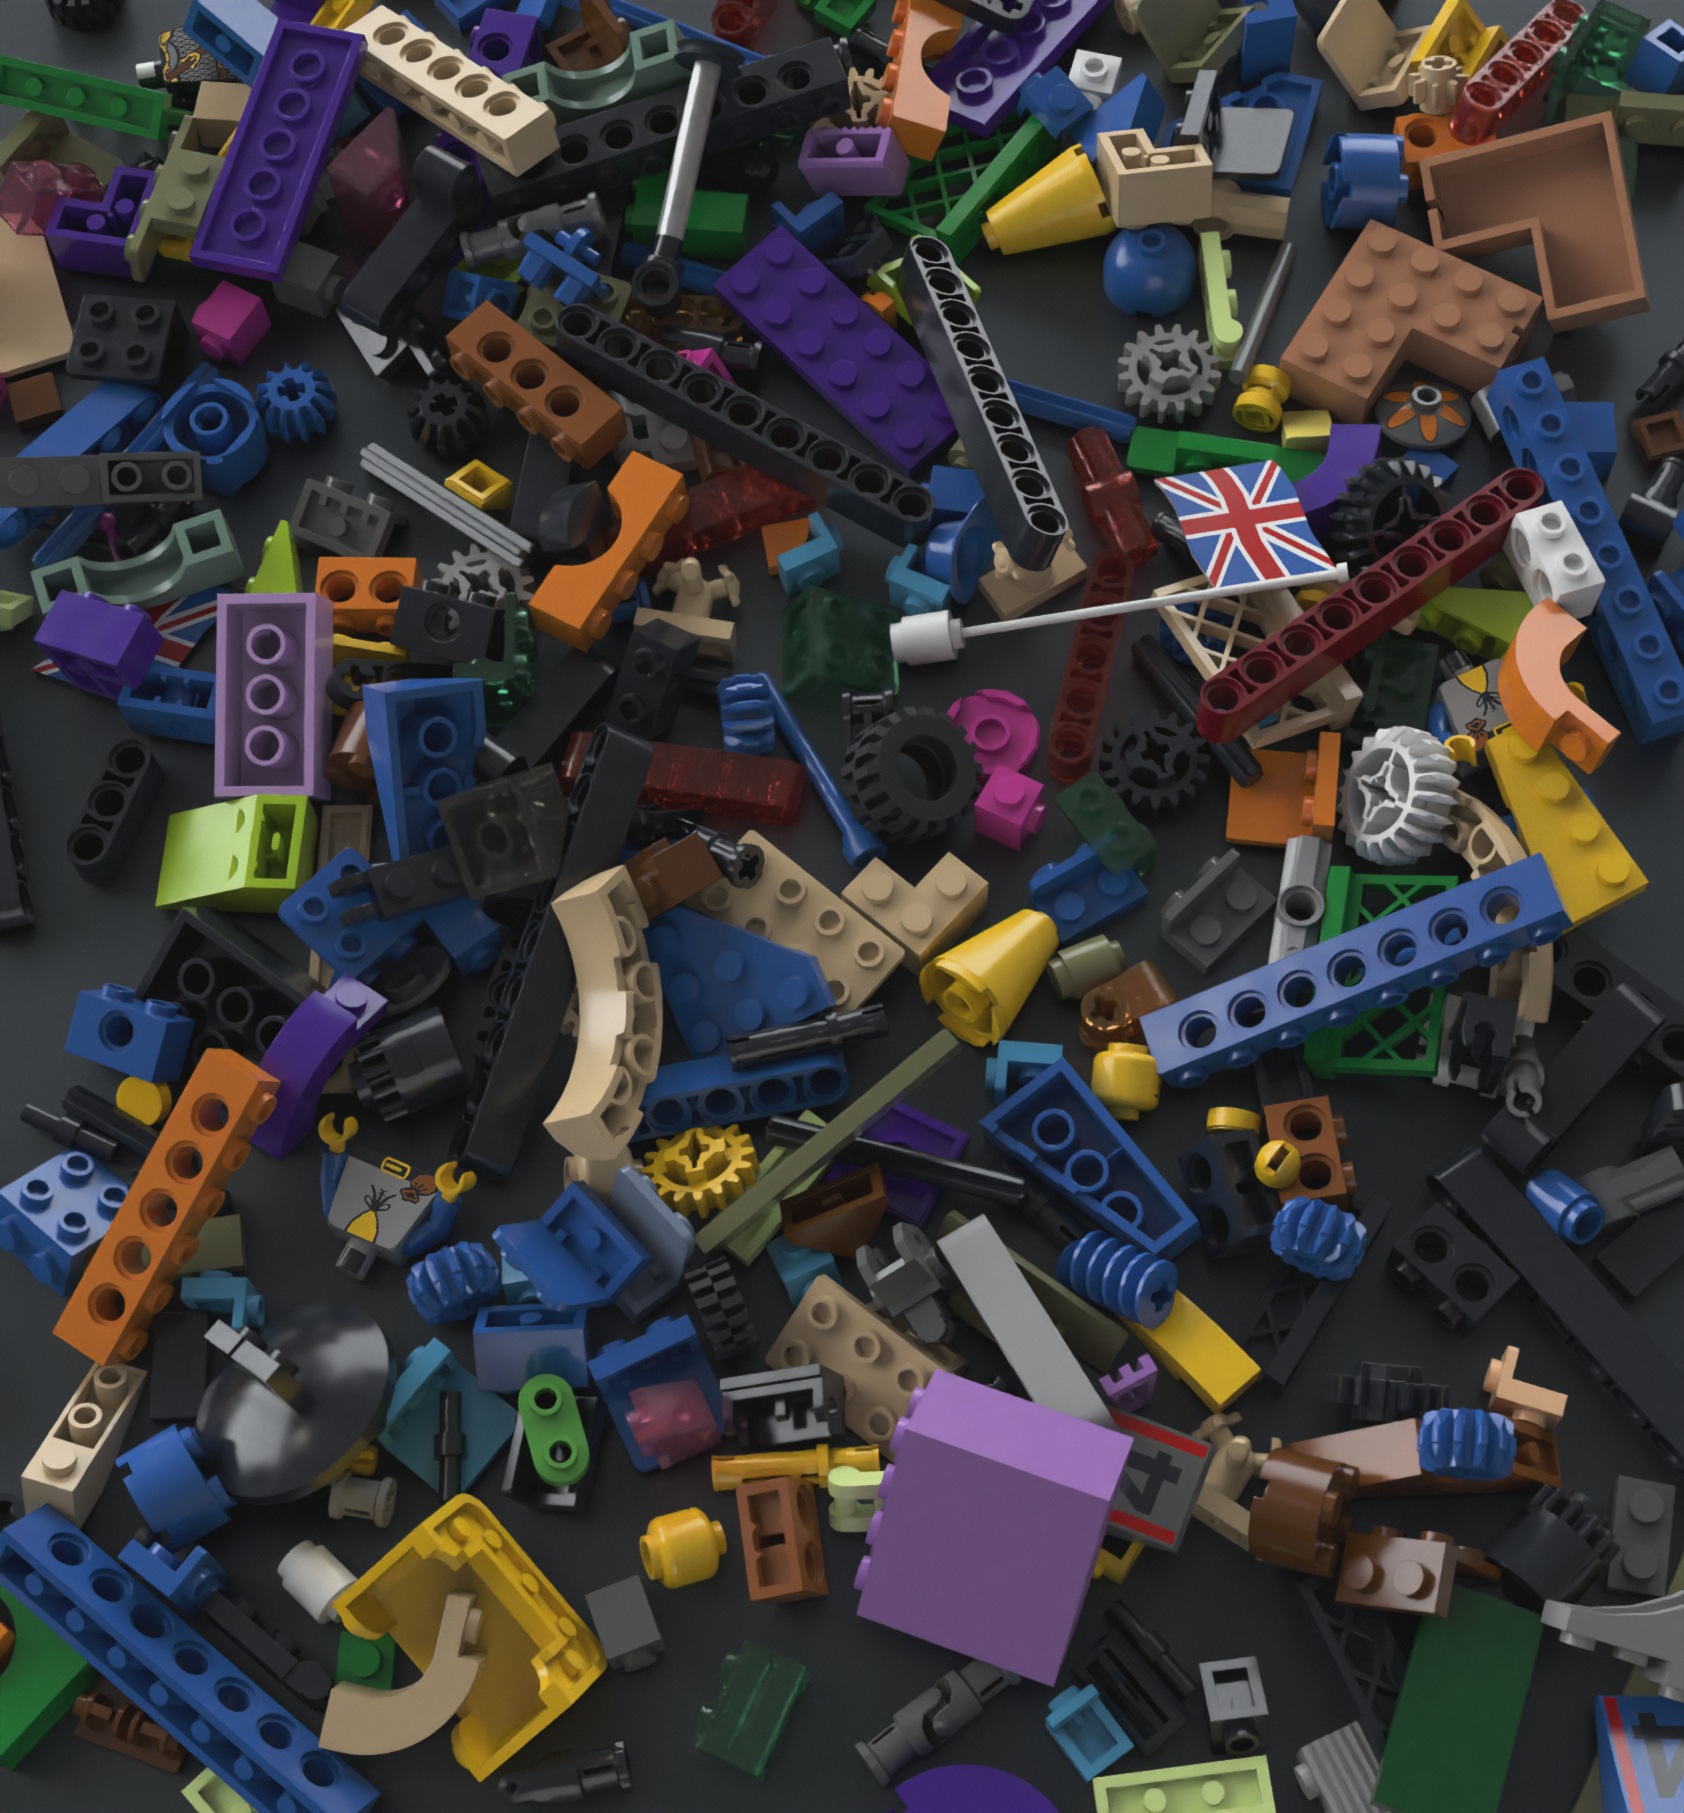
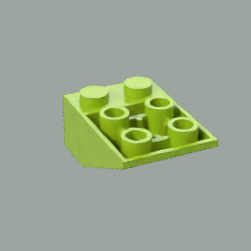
[155,794,320,913]

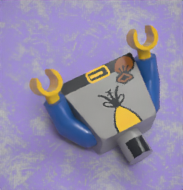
[1427,650,1589,778]
[318,1112,477,1281]

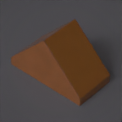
[779,1161,889,1260]

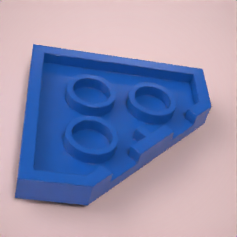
[1159,71,1323,199]
[642,906,837,1060]

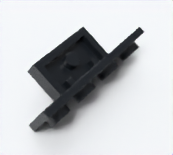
[334,239,463,385]

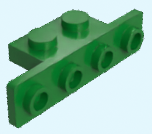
[1126,426,1325,483]

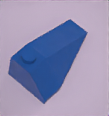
[362,678,486,861]

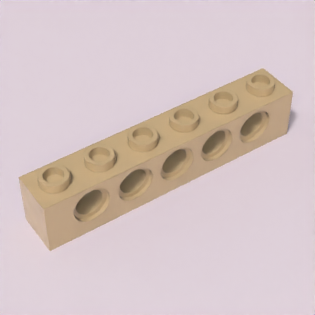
[343,5,560,177]

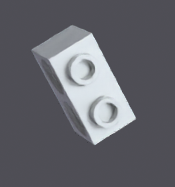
[1502,500,1606,619]

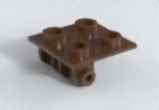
[73,1672,188,1774]

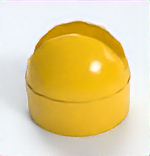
[1254,1140,1301,1188]

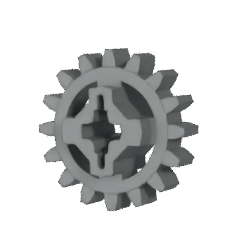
[1117,324,1222,424]
[430,544,537,640]

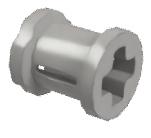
[328,1471,397,1528]

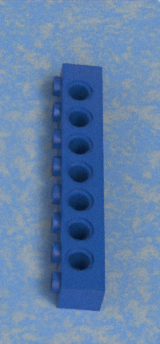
[1486,357,1684,746]
[1139,852,1574,1088]
[0,1503,381,1813]

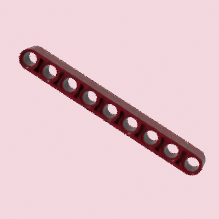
[1196,467,1545,744]

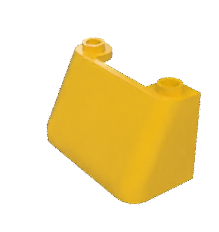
[331,1493,608,1783]

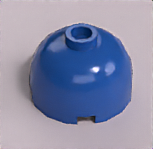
[1102,223,1196,318]

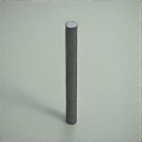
[1228,243,1297,385]

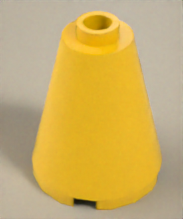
[980,143,1116,256]
[919,909,1059,1047]

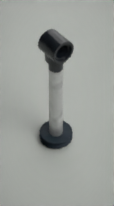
[632,38,745,318]

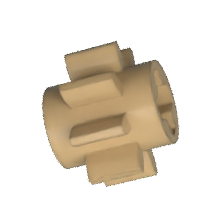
[1408,56,1468,115]

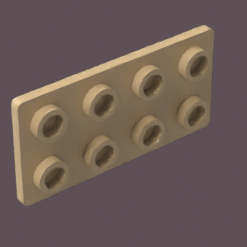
[0,207,74,379]
[684,830,906,1017]
[765,1274,971,1463]

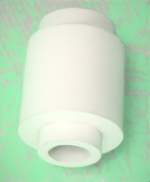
[277,1540,358,1624]

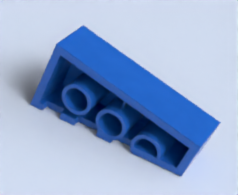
[978,1057,1202,1261]

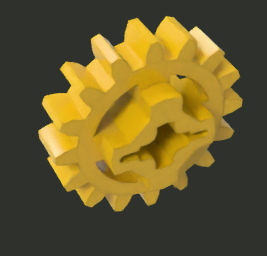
[641,1124,760,1219]

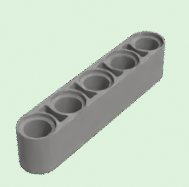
[936,1214,1120,1433]

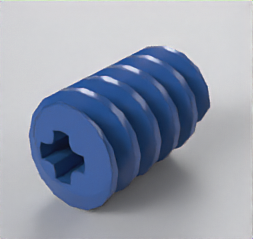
[1057,1230,1178,1330]

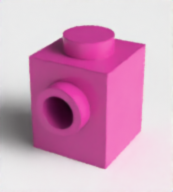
[191,280,271,366]
[974,764,1048,852]

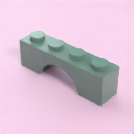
[502,18,692,128]
[30,509,246,618]

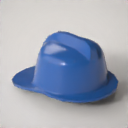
[917,496,1001,604]

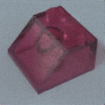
[326,106,414,247]

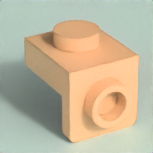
[1483,1345,1568,1430]

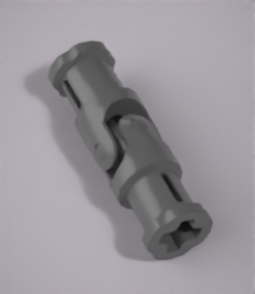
[459,191,607,273]
[854,1659,1022,1789]

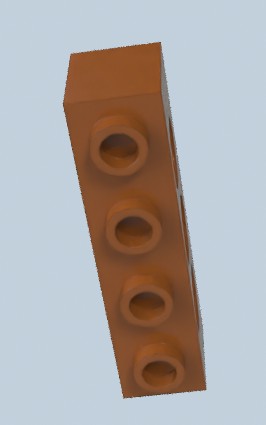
[445,300,629,471]

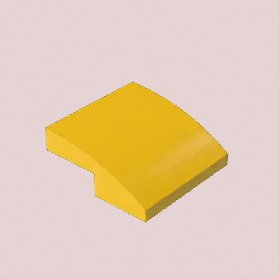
[1409,0,1522,114]

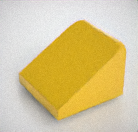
[444,459,513,510]

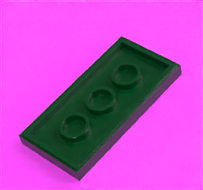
[1369,1583,1545,1813]

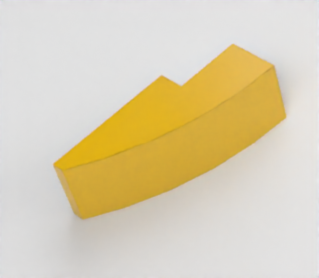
[1116,1289,1261,1415]

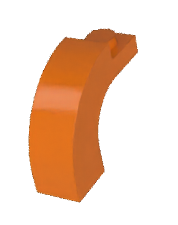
[1498,597,1620,775]

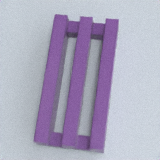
[1097,1353,1158,1413]

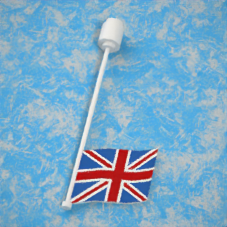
[890,460,1349,666]

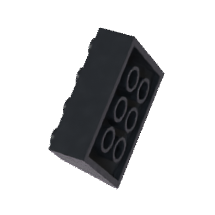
[129,907,354,1153]

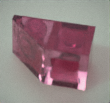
[0,160,107,236]
[625,1379,722,1469]

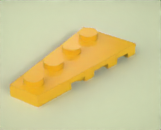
[1484,727,1649,935]

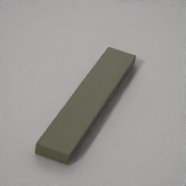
[695,1028,963,1257]

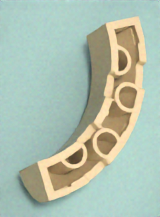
[1441,789,1554,1023]
[543,865,663,1161]

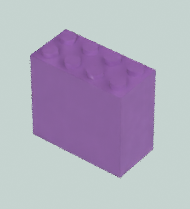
[853,1369,1134,1687]

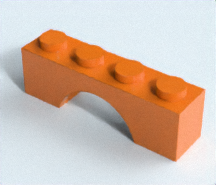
[875,0,963,162]
[528,451,689,653]

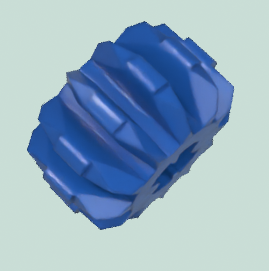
[255,361,337,444]
[717,673,775,758]
[1270,1196,1367,1281]
[406,1241,503,1326]
[1417,1407,1517,1482]

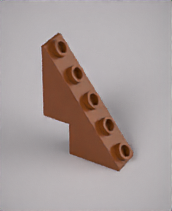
[1284,1415,1562,1498]

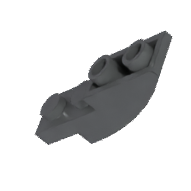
[0,451,203,509]

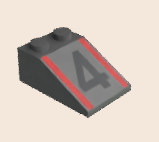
[1103,1402,1217,1554]

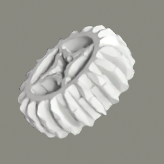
[1336,726,1461,867]

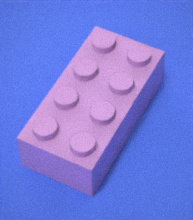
[214,593,333,801]

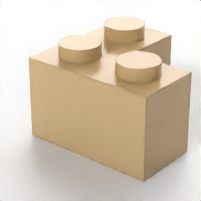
[1096,128,1213,230]
[841,852,988,978]

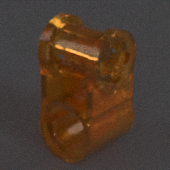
[1078,960,1180,1051]

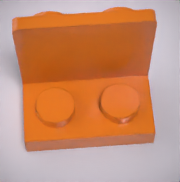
[1226,731,1341,848]

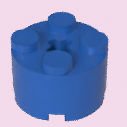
[1320,133,1409,230]
[162,378,271,495]
[115,1423,238,1555]

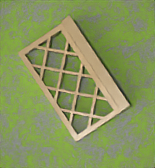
[1151,574,1363,750]

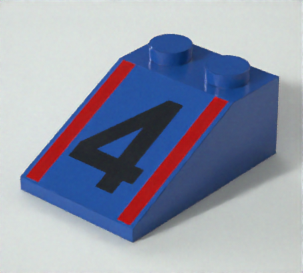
[1594,1695,1684,1813]

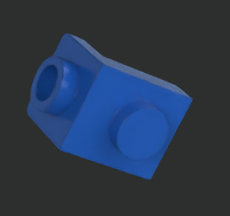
[1015,65,1094,140]

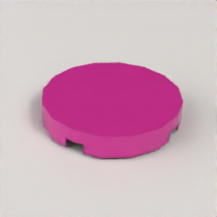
[946,689,1041,785]

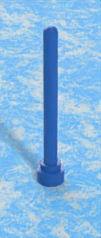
[755,671,888,871]

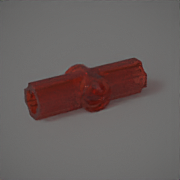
[1066,426,1158,570]

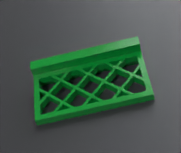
[0,55,194,141]
[863,105,1063,267]
[1303,866,1461,1080]

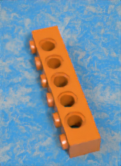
[52,1048,281,1367]

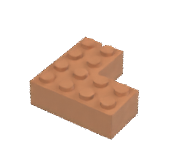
[1418,110,1651,334]
[1279,219,1543,424]

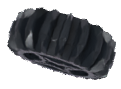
[1328,457,1452,577]

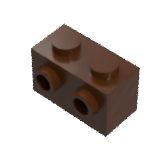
[617,831,724,921]

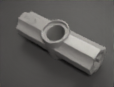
[1267,834,1332,994]

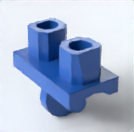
[517,227,610,307]

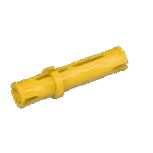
[711,1443,880,1492]

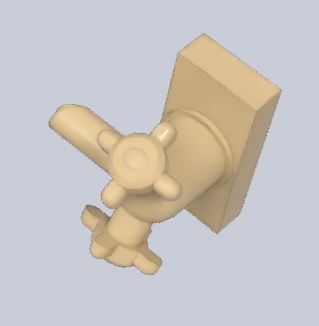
[978,526,1088,621]
[633,557,740,663]
[1191,1412,1282,1552]

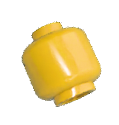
[1090,1043,1161,1121]
[639,1507,727,1589]

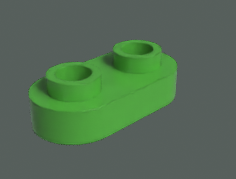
[518,1374,590,1487]

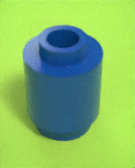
[1523,1169,1605,1244]

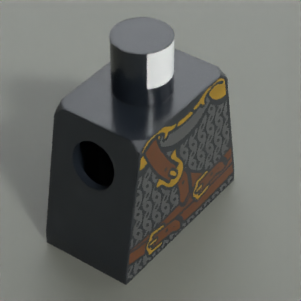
[136,25,243,111]

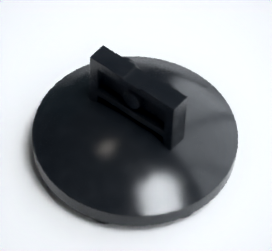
[195,1302,397,1505]

